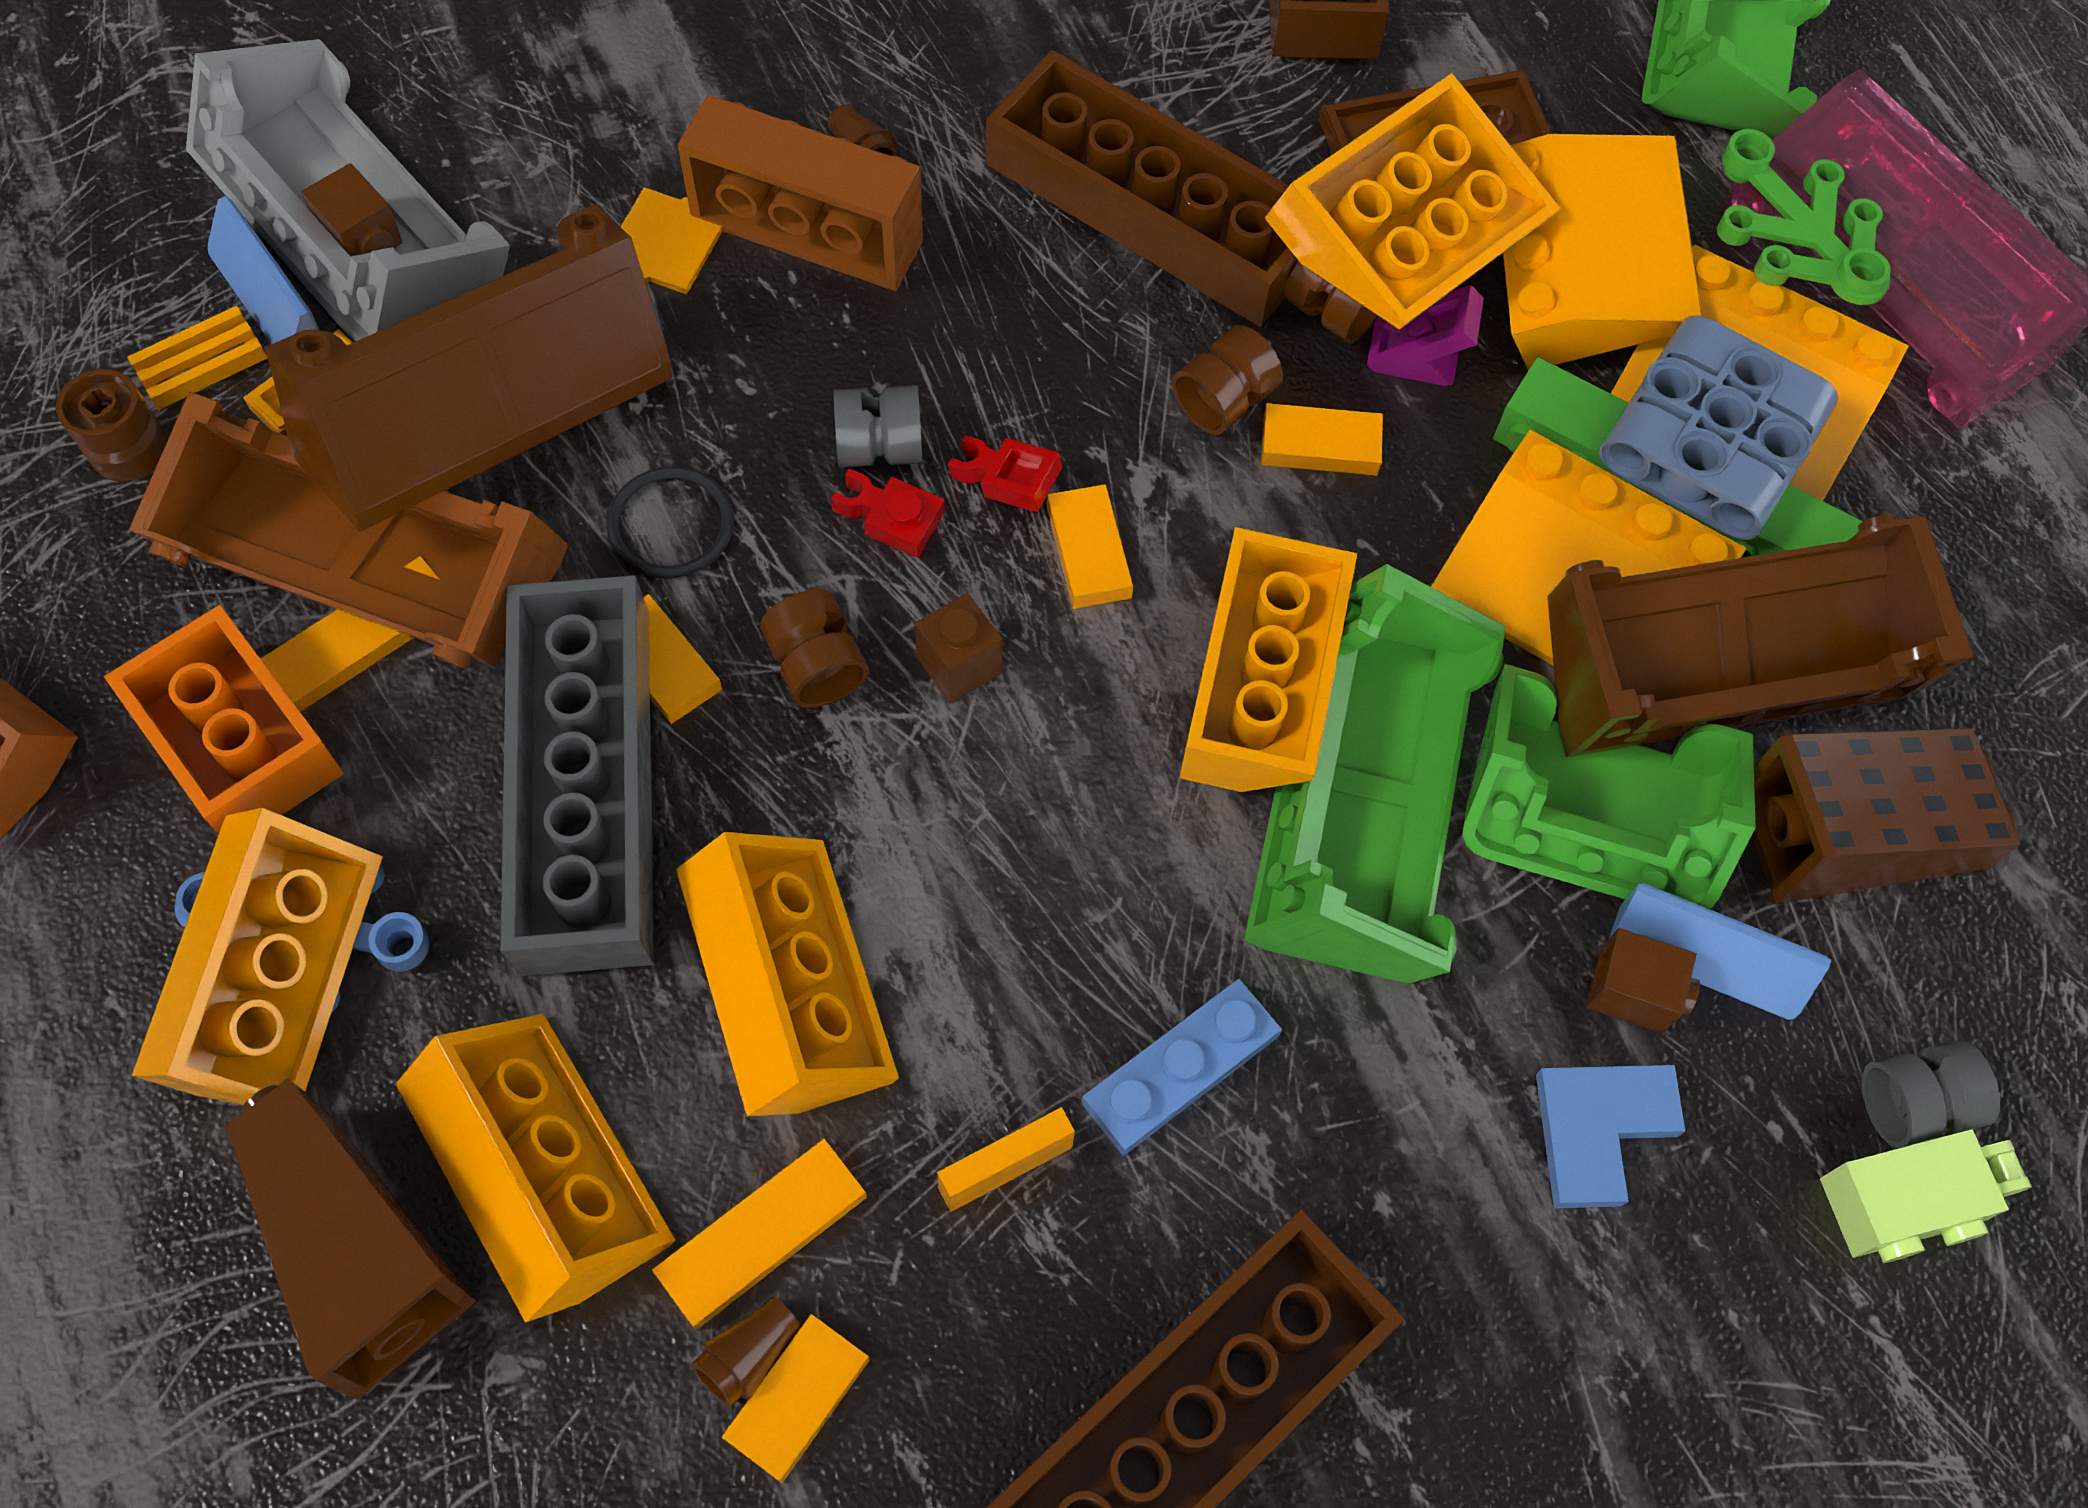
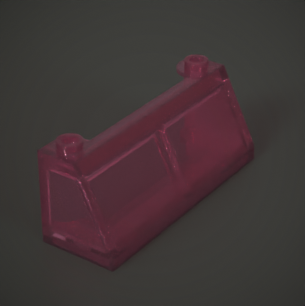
[1725,69,2088,430]

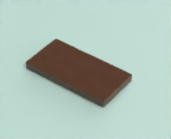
[1318,70,1552,155]

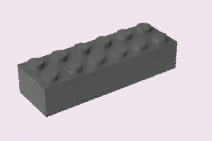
[501,576,654,976]

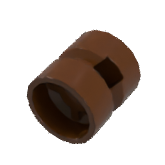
[1283,261,1378,344]
[1171,325,1283,435]
[55,369,168,482]
[760,589,869,708]

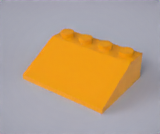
[1265,73,1561,330]
[1503,134,1702,371]
[1611,245,1909,501]
[1431,429,1746,666]

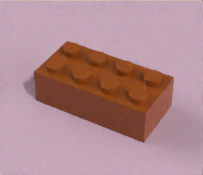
[677,95,923,292]

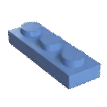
[1081,979,1282,1156]

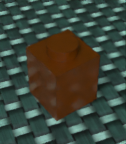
[301,163,403,257]
[915,592,1003,704]
[1586,928,1700,1034]

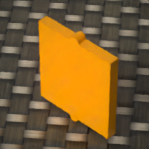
[621,187,723,294]

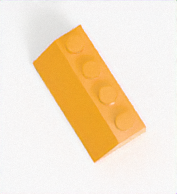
[1179,527,1358,792]
[132,808,383,1105]
[676,832,899,1117]
[395,1014,676,1323]

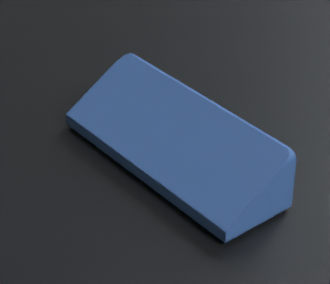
[208,196,319,344]
[1609,882,1831,1020]

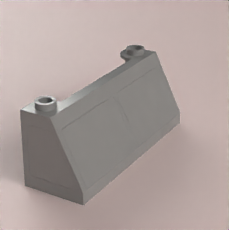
[186,39,510,342]

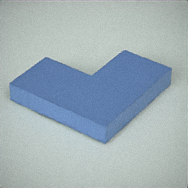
[1536,1065,1685,1208]

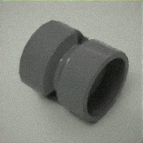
[834,385,922,468]
[1862,1040,2000,1148]

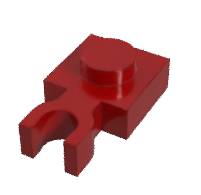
[948,435,1063,513]
[831,468,945,558]

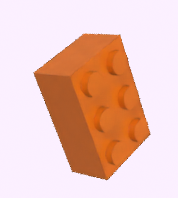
[103,605,344,835]

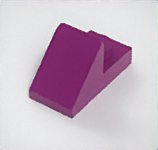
[1367,285,1484,386]

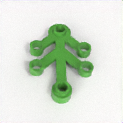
[1717,129,1891,305]

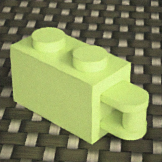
[1820,1129,2032,1263]

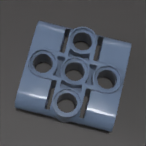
[1599,316,1838,540]

